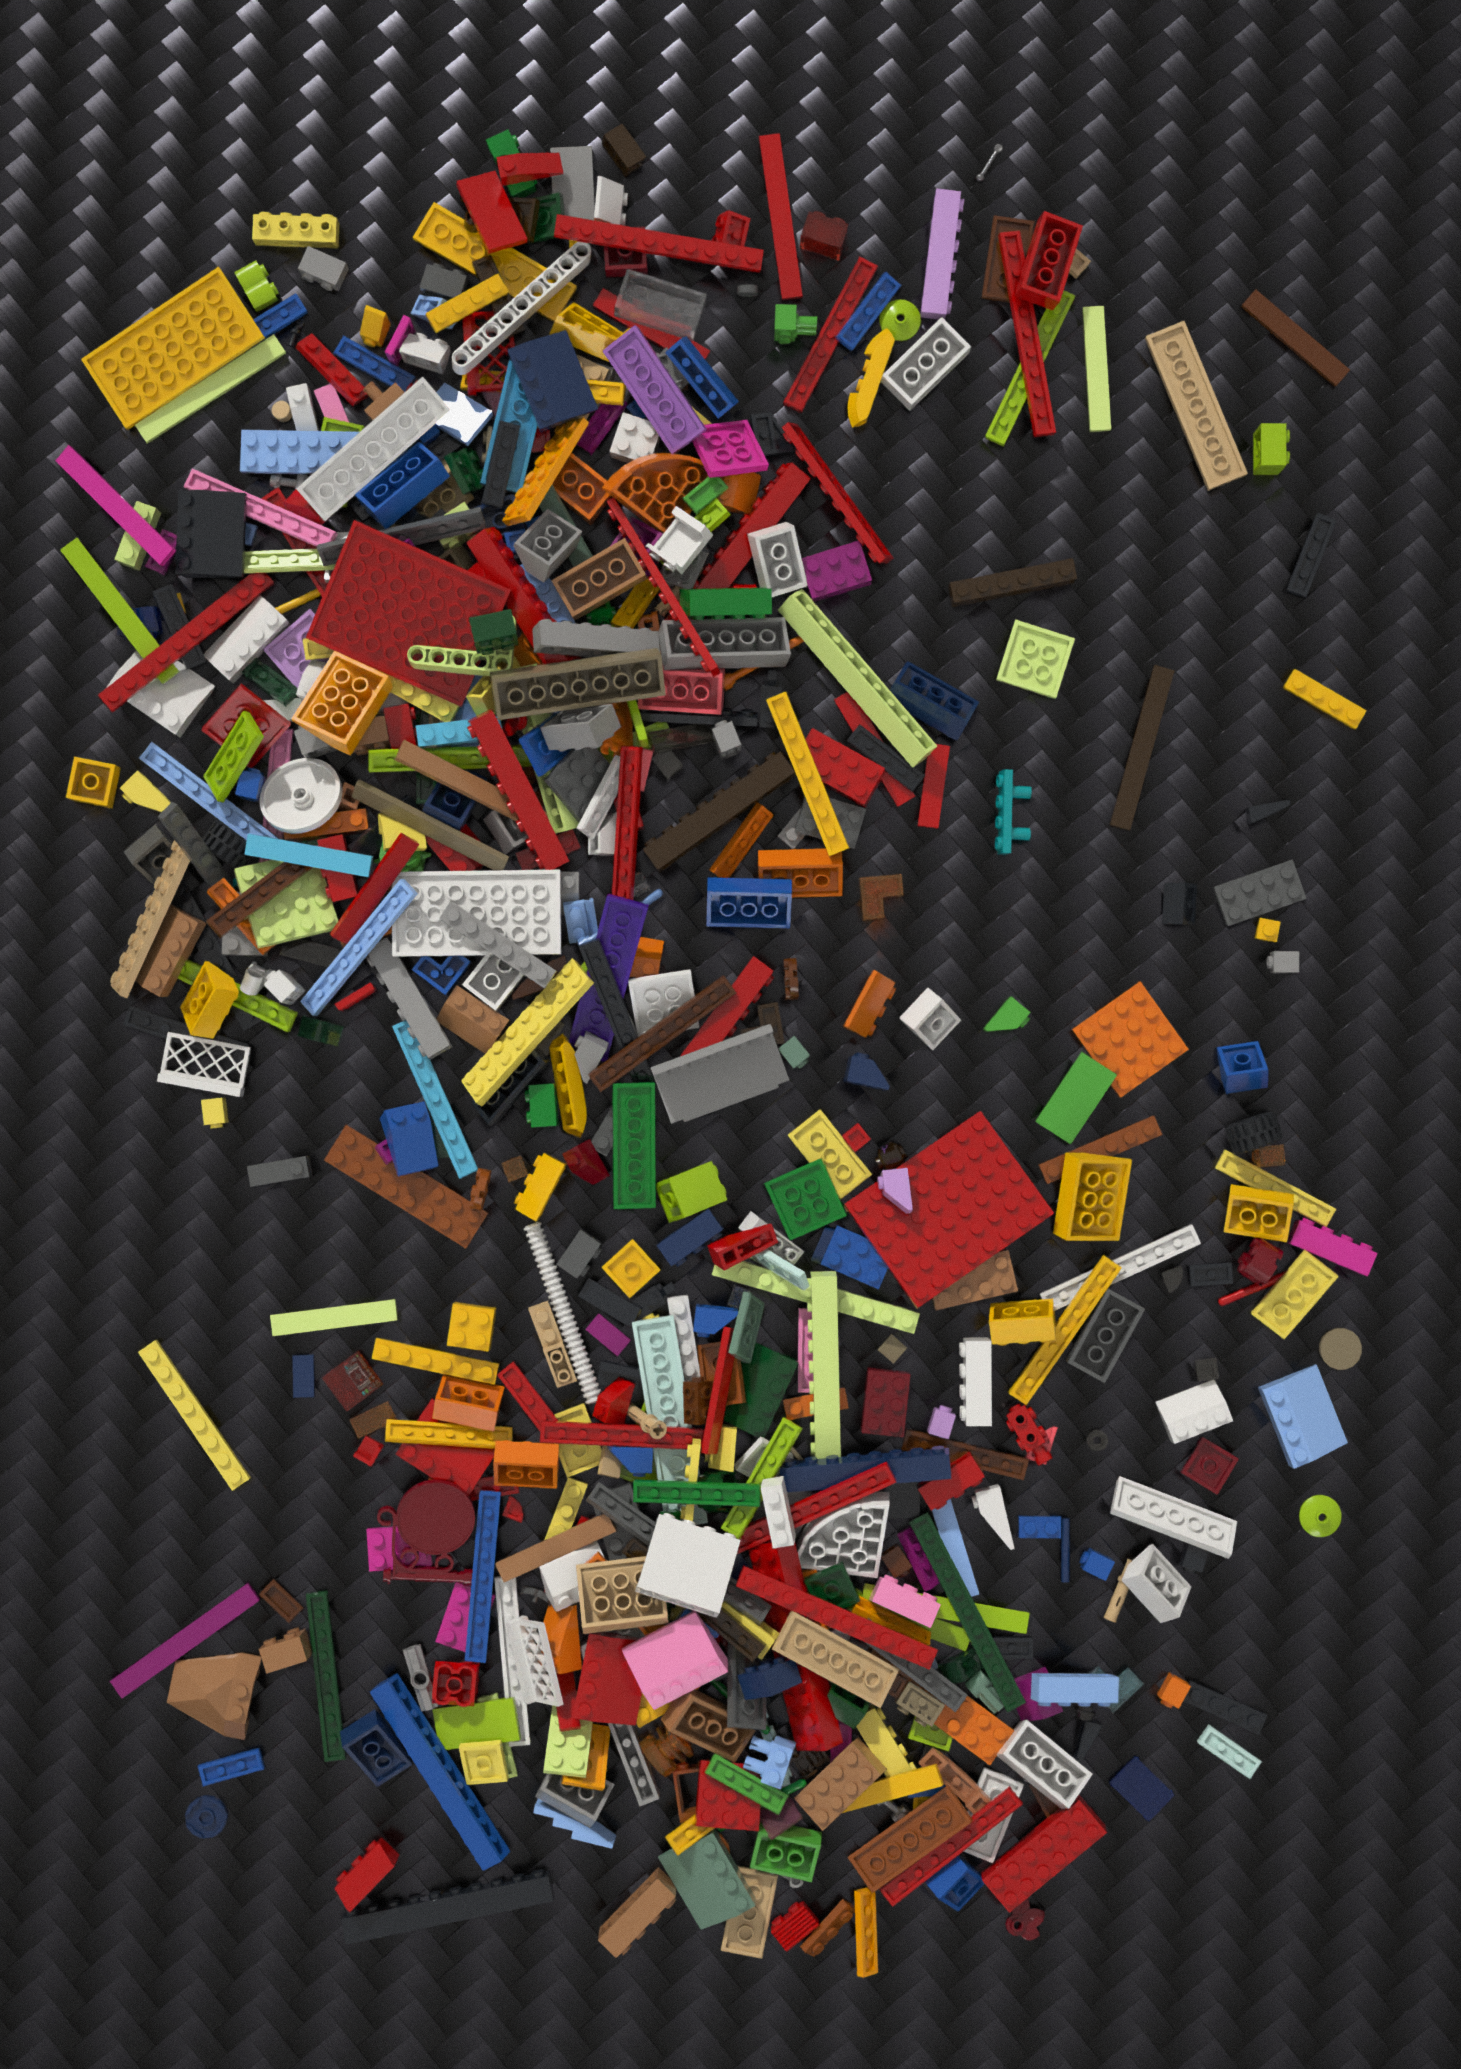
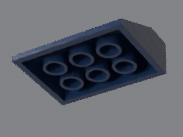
[507,330,598,433]

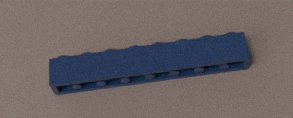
[780,1446,951,1493]

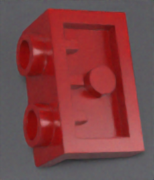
[712,210,751,246]

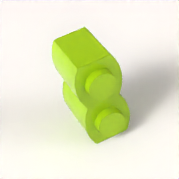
[234,261,279,312]

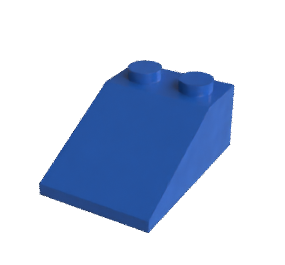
[380,1101,438,1177]

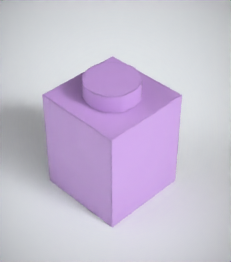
[927,1405,956,1439]

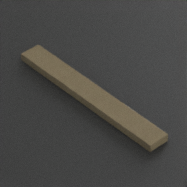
[352,780,509,871]

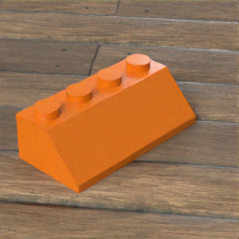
[758,849,843,898]

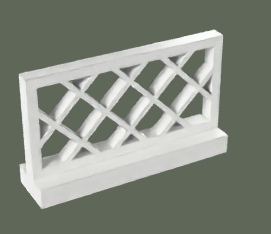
[157,1032,251,1097]
[506,1615,563,1707]

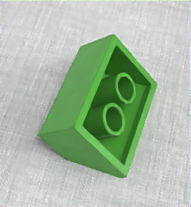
[750,1818,822,1882]

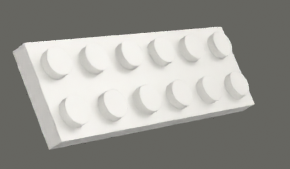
[1110,1476,1237,1559]

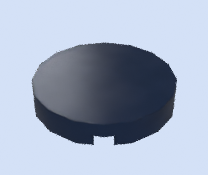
[185,1795,228,1839]

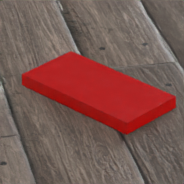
[456,171,527,254]

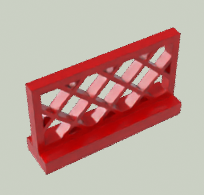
[462,311,515,395]

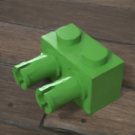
[774,304,817,344]

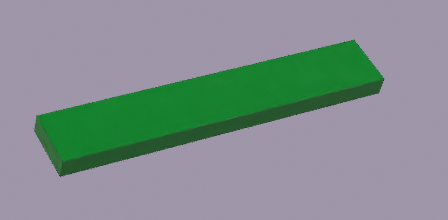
[633,1480,761,1507]

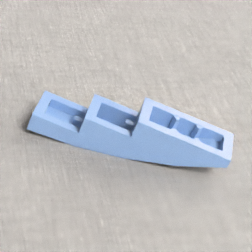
[533,1798,616,1849]

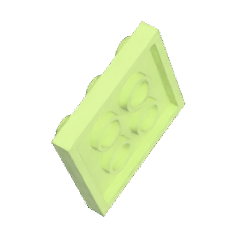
[996,620,1075,699]

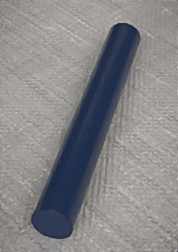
[1061,1518,1070,1583]

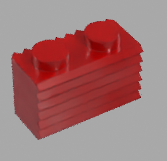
[771,1901,820,1952]

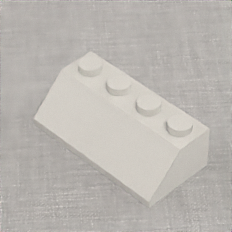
[203,595,290,684]

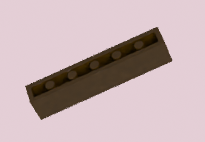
[948,558,1077,607]

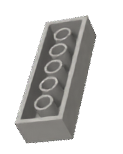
[658,617,791,670]

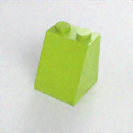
[655,1161,727,1223]

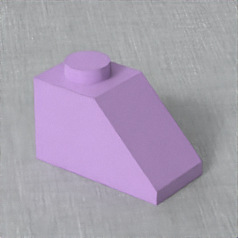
[877,1168,913,1214]

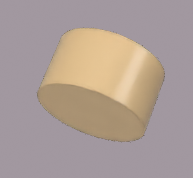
[272,401,292,422]

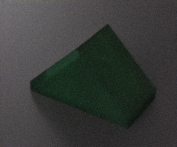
[297,1016,343,1046]

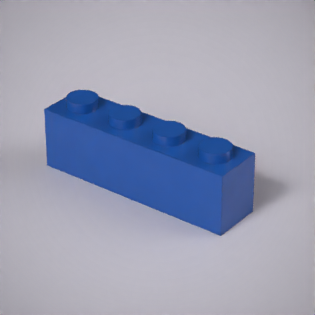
[665,336,739,419]

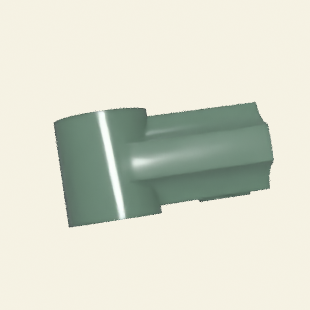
[965,1670,1004,1714]

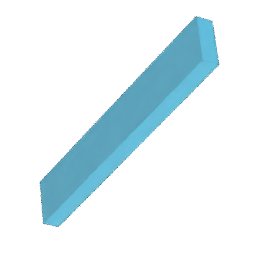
[245,834,373,877]

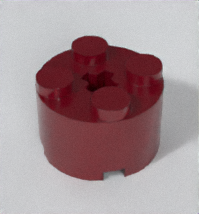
[1237,1237,1283,1286]

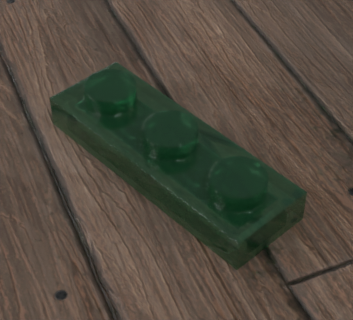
[242,658,298,707]

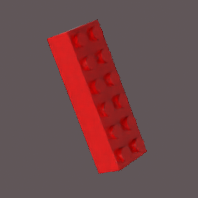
[981,1795,1107,1913]

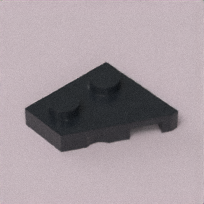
[750,412,797,456]

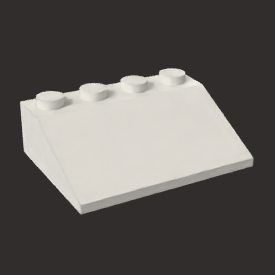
[107,650,216,738]

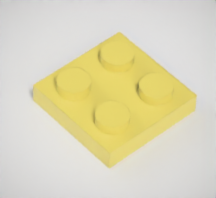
[459,1740,509,1785]

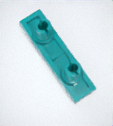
[995,769,1032,855]

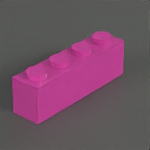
[1286,1218,1377,1276]

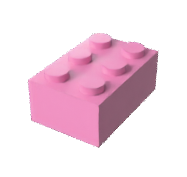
[869,1574,941,1628]

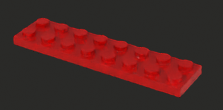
[782,422,894,564]

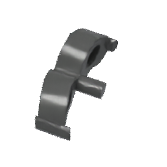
[520,1585,551,1606]

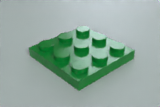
[764,1158,848,1240]

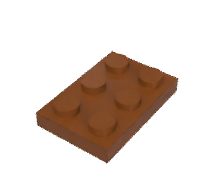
[697,1342,746,1405]

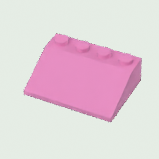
[622,1611,728,1710]

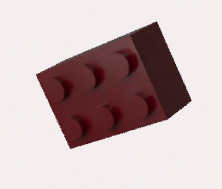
[861,1368,911,1438]

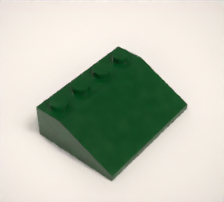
[723,1342,798,1438]

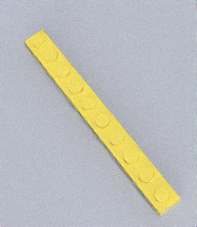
[670,1438,701,1621]

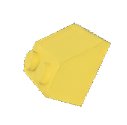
[704,1424,737,1472]

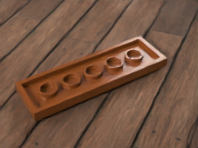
[848,1785,973,1893]

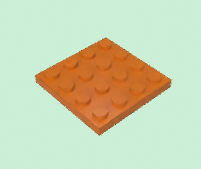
[1071,981,1189,1098]

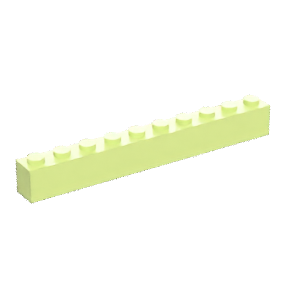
[778,589,937,767]
[712,1261,920,1334]
[807,1271,841,1459]

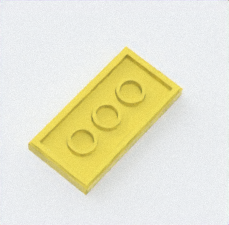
[788,1109,872,1199]
[1251,1249,1338,1340]

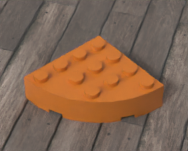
[602,453,708,534]

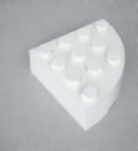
[796,1492,889,1578]

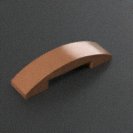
[919,1748,991,1814]

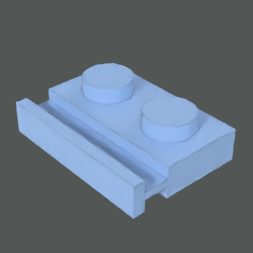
[563,898,598,944]

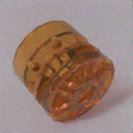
[639,1723,695,1778]

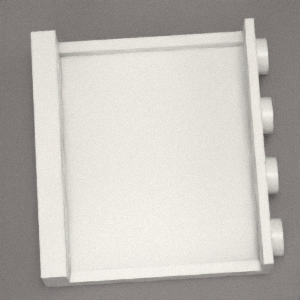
[635,1513,741,1618]

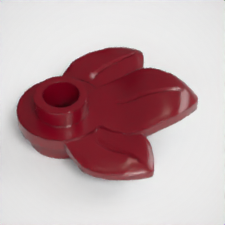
[1006,1898,1045,1940]

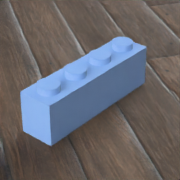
[1031,1673,1119,1707]

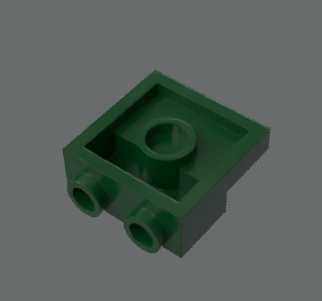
[444,448,485,495]

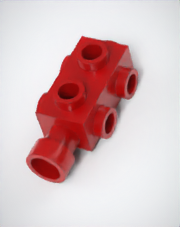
[1006,1403,1053,1466]

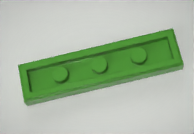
[704,1754,789,1815]

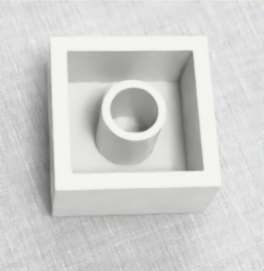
[610,412,661,463]

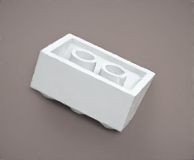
[1155,1379,1233,1444]
[539,1541,604,1612]
[1122,1544,1191,1623]

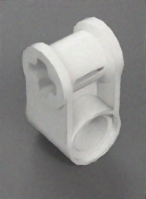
[240,961,273,995]

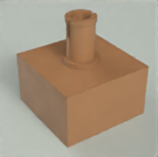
[363,382,404,422]

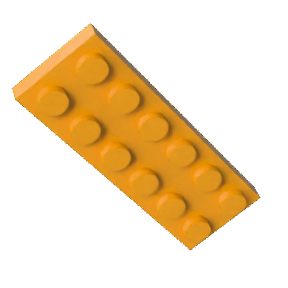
[502,417,589,526]

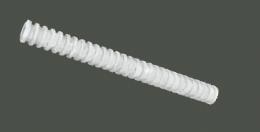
[524,1222,601,1405]

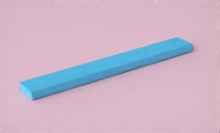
[392,1020,478,1179]

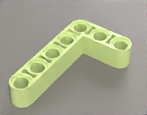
[407,616,517,677]

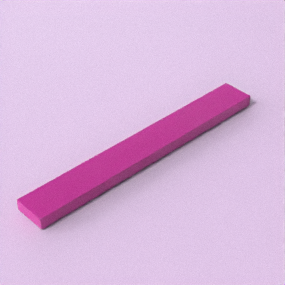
[55,445,177,566]

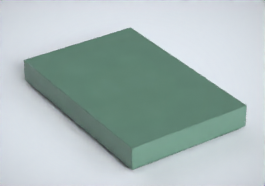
[728,1292,765,1364]

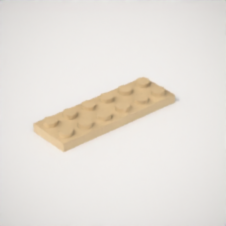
[772,1611,899,1708]

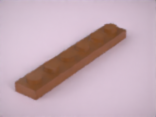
[1038,1115,1162,1184]

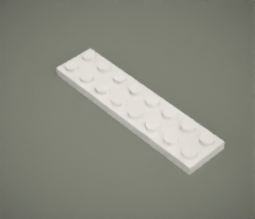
[296,377,451,521]

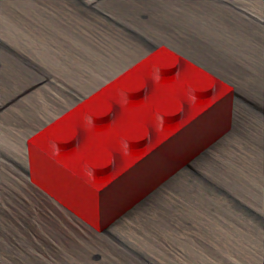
[1014,211,1083,310]
[791,728,886,808]

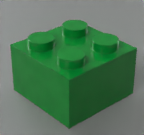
[525,1084,559,1128]

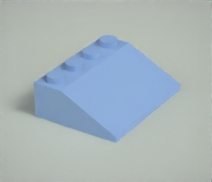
[1258,1364,1348,1468]

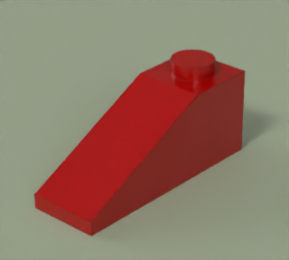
[496,153,564,186]
[707,1224,778,1271]

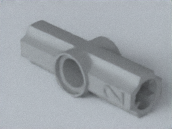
[403,1644,439,1712]

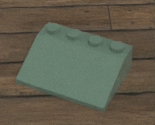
[658,1828,756,1929]

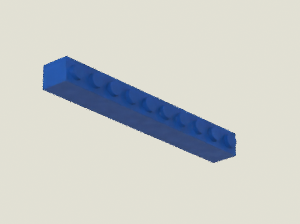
[370,1673,510,1871]

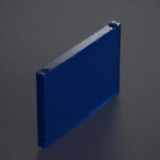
[1109,1756,1175,1821]

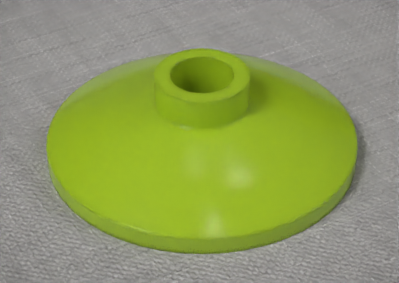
[879,299,921,341]
[1299,1495,1341,1537]

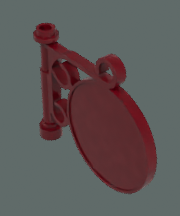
[377,1480,475,1586]

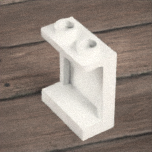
[646,506,713,575]

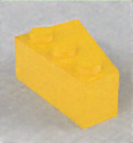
[549,302,624,362]

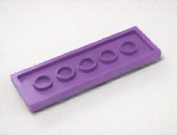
[603,325,707,454]

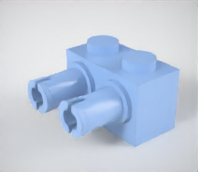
[743,1735,797,1789]

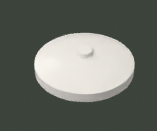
[259,758,343,834]

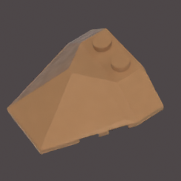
[167,1652,262,1740]

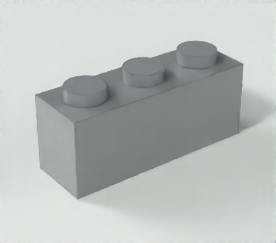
[712,720,741,760]

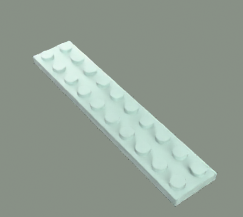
[632,1315,708,1525]

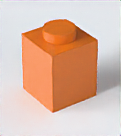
[1157,1672,1191,1709]

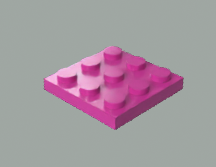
[692,420,769,478]

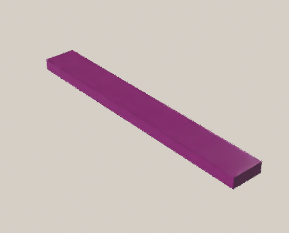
[110,1582,261,1698]

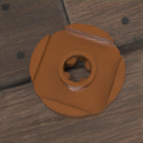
[469,1168,491,1211]

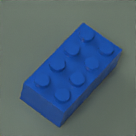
[355,442,450,529]
[706,877,792,928]

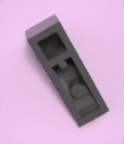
[247,1156,313,1187]

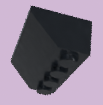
[471,1047,550,1126]

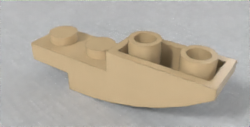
[529,1301,577,1388]

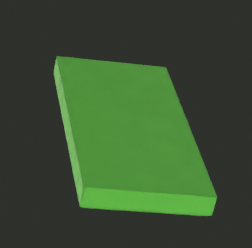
[1035,1051,1117,1144]

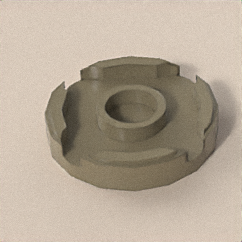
[1319,1328,1362,1370]

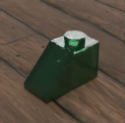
[939,1647,984,1683]

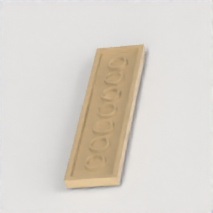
[1145,321,1248,491]
[110,840,190,998]

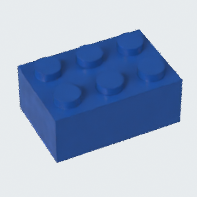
[821,1225,888,1289]

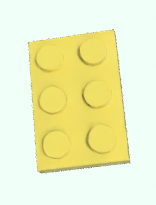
[554,1403,602,1477]

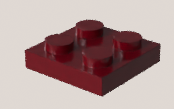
[1180,1436,1239,1495]

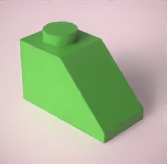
[983,997,1031,1032]

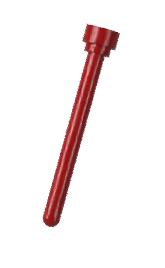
[1218,1271,1286,1306]

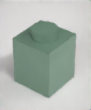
[778,1036,810,1069]

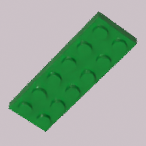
[612,1082,656,1209]

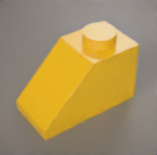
[360,305,391,348]

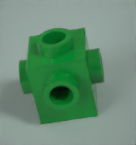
[586,601,616,626]

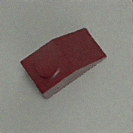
[562,1139,610,1185]

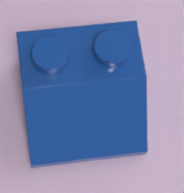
[1217,1041,1268,1094]
[693,1304,738,1337]
[925,1855,985,1911]

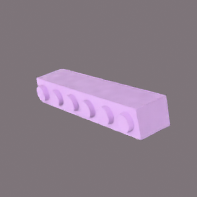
[920,188,964,320]

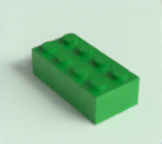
[679,588,772,620]

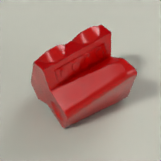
[432,1661,480,1707]

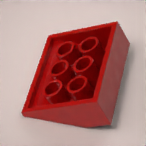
[395,1398,495,1496]
[572,1631,642,1725]

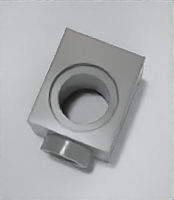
[1267,951,1299,973]

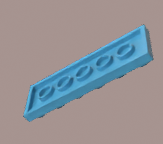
[480,360,537,493]

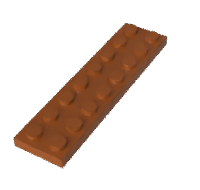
[324,1125,489,1248]

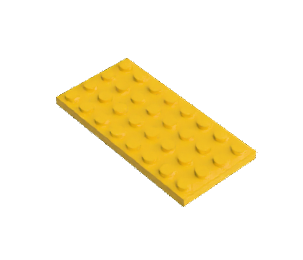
[81,267,265,430]

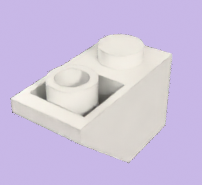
[588,813,617,856]

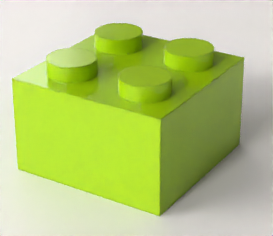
[1253,423,1290,475]

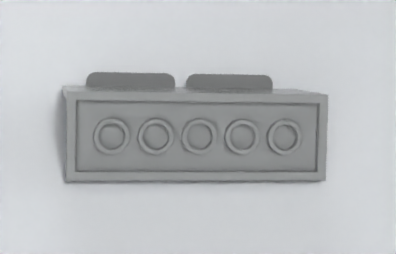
[651,1024,789,1124]

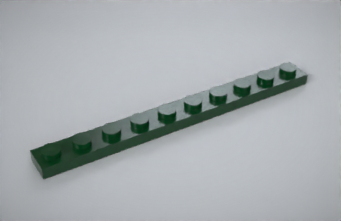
[909,1512,1026,1713]

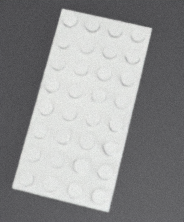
[392,870,561,957]

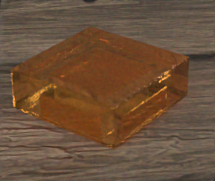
[501,1156,528,1182]

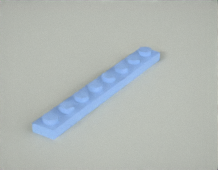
[139,742,279,840]
[300,879,418,1016]

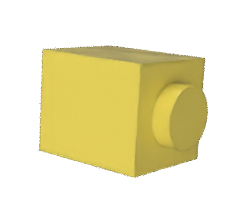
[201,1098,229,1129]

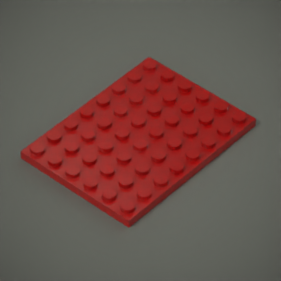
[306,520,511,707]
[844,1111,1054,1309]

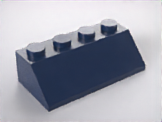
[890,661,979,741]
[843,1052,890,1091]

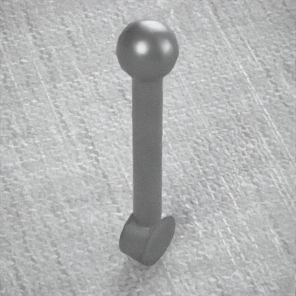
[976,144,1003,182]

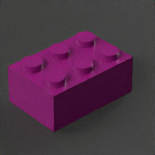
[801,541,872,602]

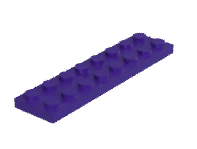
[569,894,649,1062]

